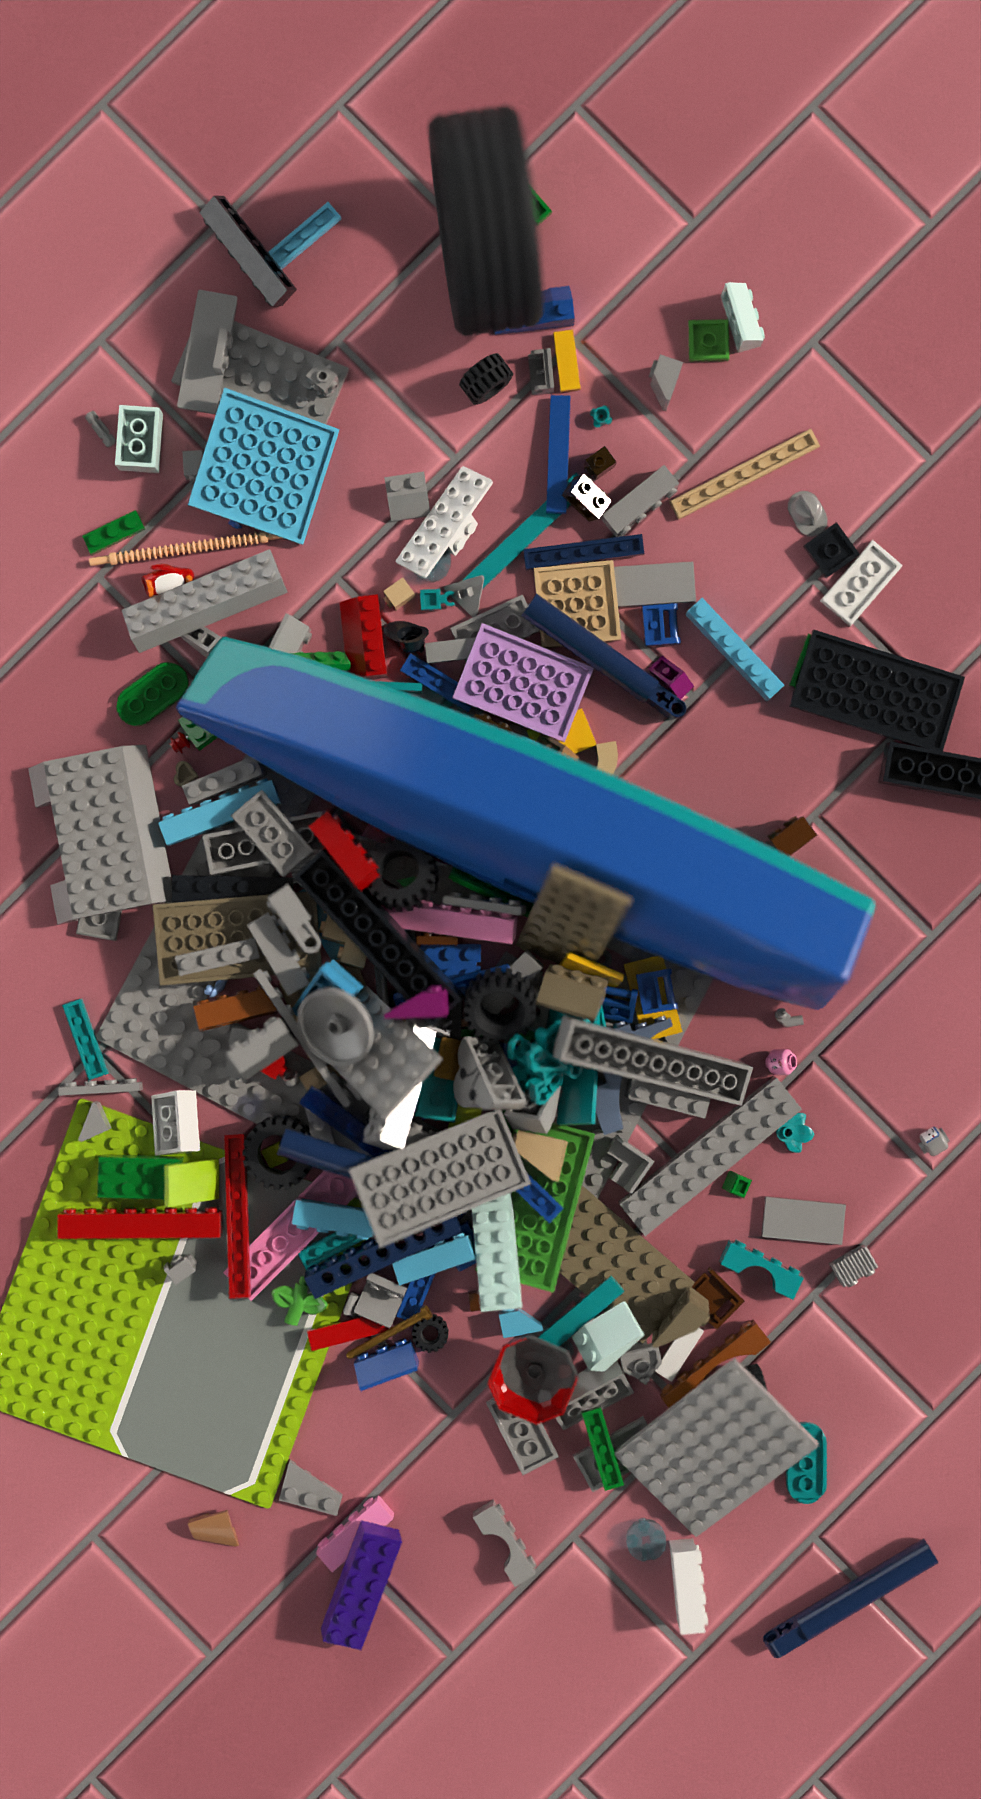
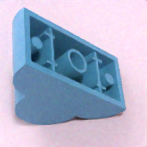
[292,959,365,1017]

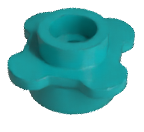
[590,405,612,428]

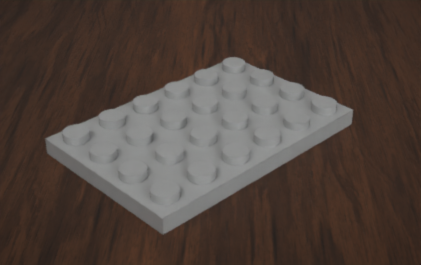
[331,985,442,1120]

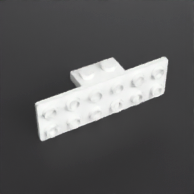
[396,466,493,578]

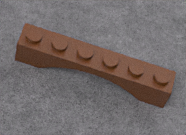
[660,1319,771,1408]

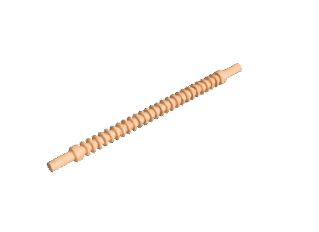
[89,531,282,566]

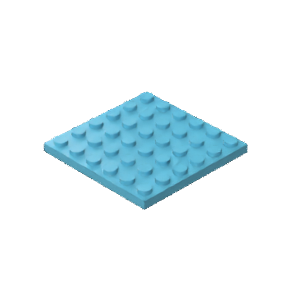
[188,387,340,545]

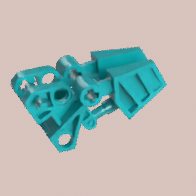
[508,1006,606,1105]

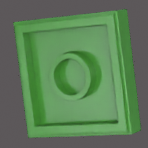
[688,320,729,362]

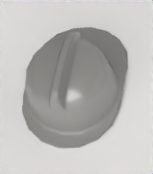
[788,491,828,537]

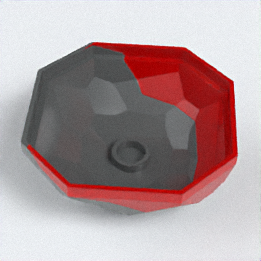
[488,1335,579,1425]

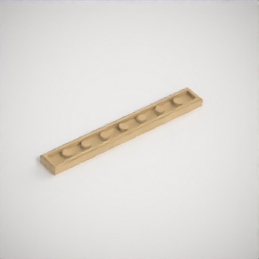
[669,429,820,520]

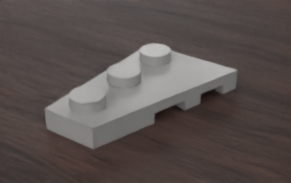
[279,1459,343,1516]

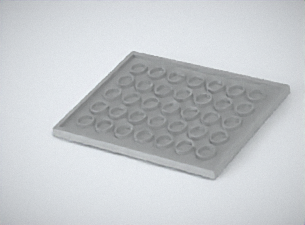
[614,1358,818,1537]

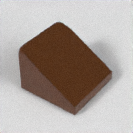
[468,1290,481,1312]

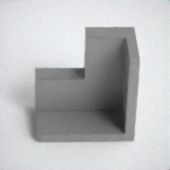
[605,1134,654,1194]

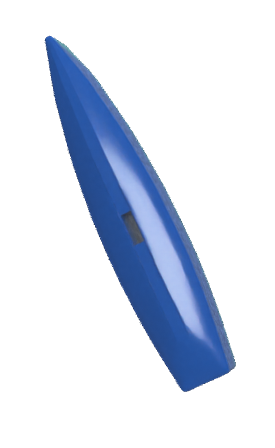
[177,637,876,1010]

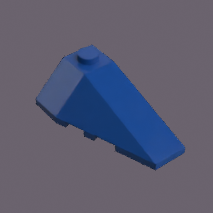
[495,286,575,335]

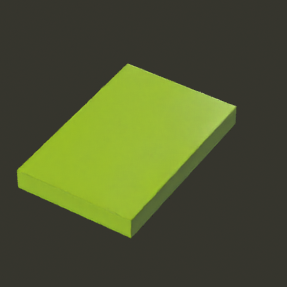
[165,1158,219,1207]

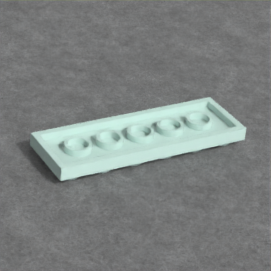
[472,1193,522,1312]

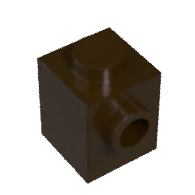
[584,446,616,480]

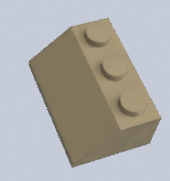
[536,964,608,1021]

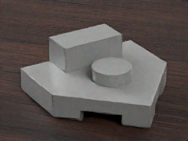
[620,1340,662,1385]

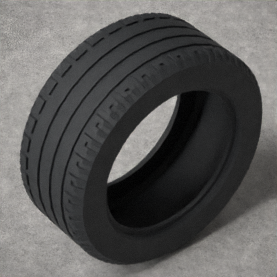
[428,105,543,336]

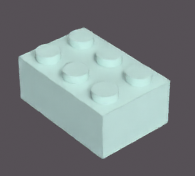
[115,405,163,473]

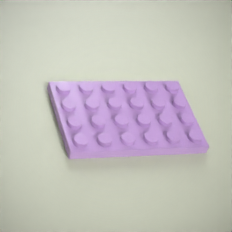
[452,623,594,743]

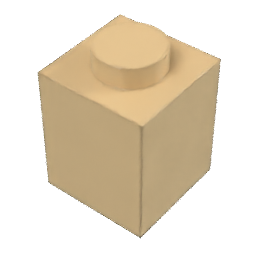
[383,577,415,610]

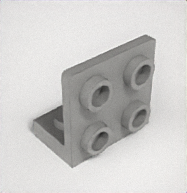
[354,1273,407,1328]

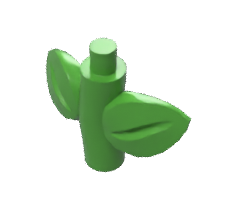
[272,1275,328,1326]

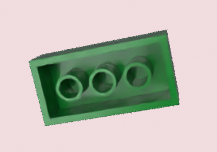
[97,1154,183,1200]

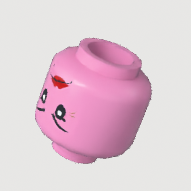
[765,1049,797,1075]

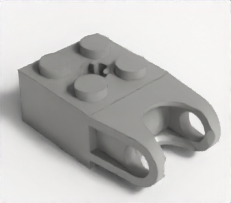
[266,883,321,953]

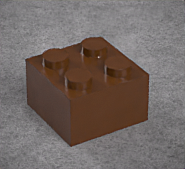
[765,816,817,857]

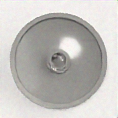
[298,987,373,1066]

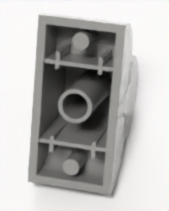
[453,1037,527,1110]

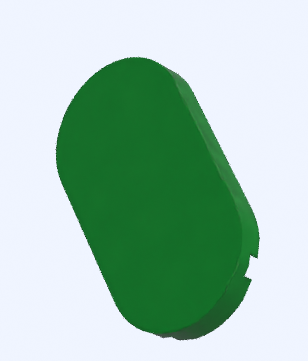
[116,662,189,726]

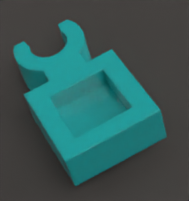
[420,589,455,611]

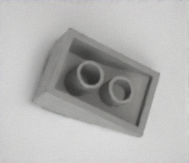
[504,1074,563,1134]

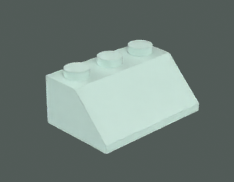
[721,282,765,353]

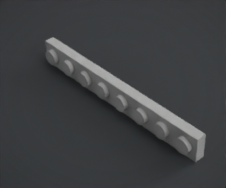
[253,969,351,1109]

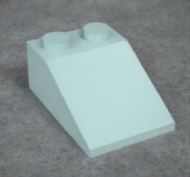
[572,1301,644,1372]

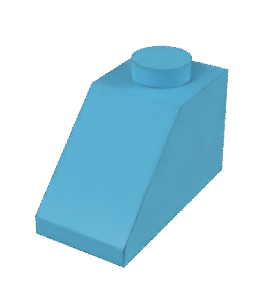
[499,1308,543,1338]

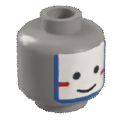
[918,1127,950,1156]

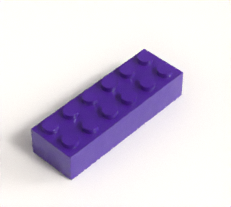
[321,1520,402,1650]

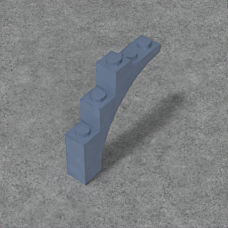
[596,1015,673,1135]

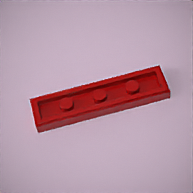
[307,1316,389,1351]

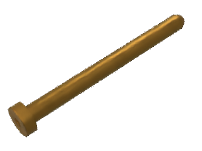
[346,1305,432,1359]

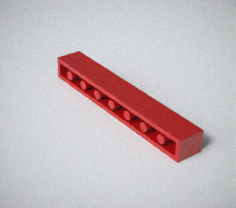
[58,1207,222,1239]

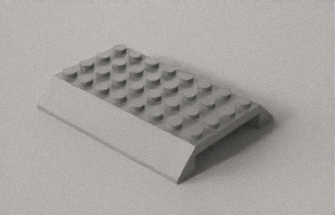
[28,745,172,925]

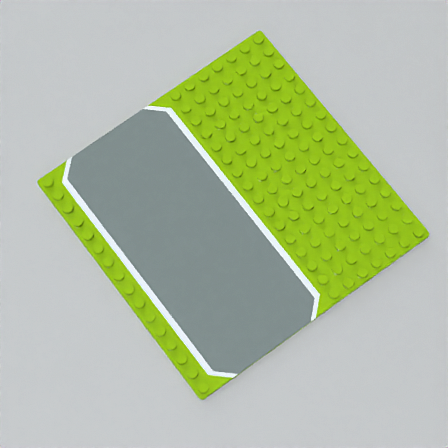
[0,1098,369,1509]

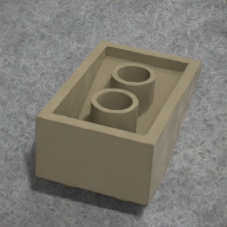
[652,1286,710,1348]

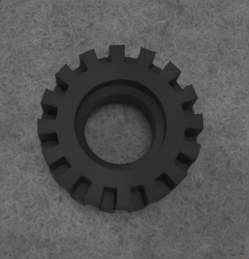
[412,1314,449,1353]

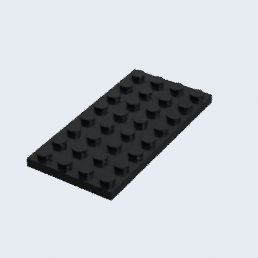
[789,629,965,751]

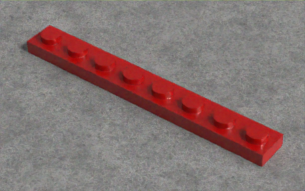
[224,1134,251,1299]

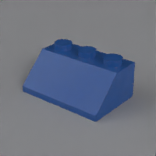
[354,1338,419,1392]

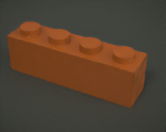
[193,986,278,1032]

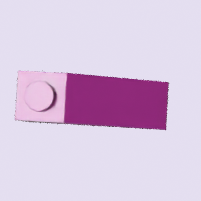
[384,986,449,1019]

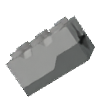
[227,1016,300,1080]

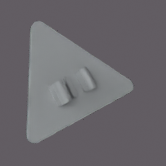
[444,575,484,617]

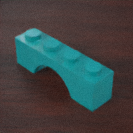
[719,1239,804,1300]

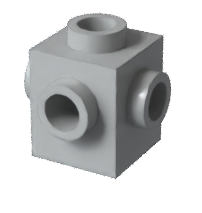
[306,360,339,396]

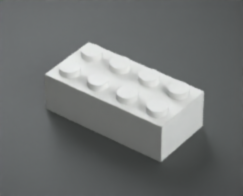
[669,1538,708,1635]

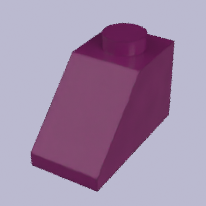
[648,655,694,699]

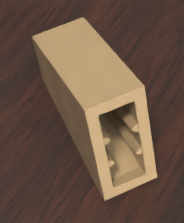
[513,1130,568,1182]

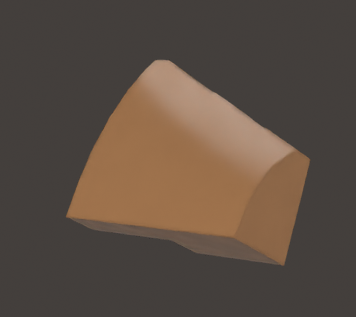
[188,1510,239,1547]

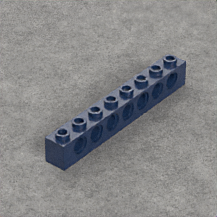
[304,1216,461,1299]

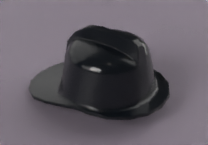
[384,621,429,653]

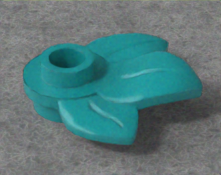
[776,1113,815,1153]

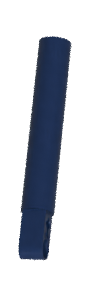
[521,593,686,720]
[277,1128,376,1179]
[763,1538,939,1658]

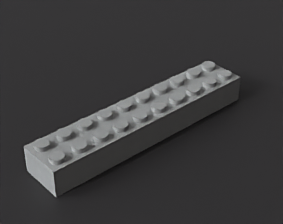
[552,1016,753,1106]
[618,1076,802,1236]

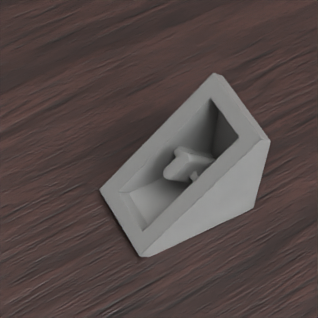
[78,1101,112,1142]

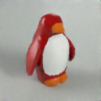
[141,564,194,597]

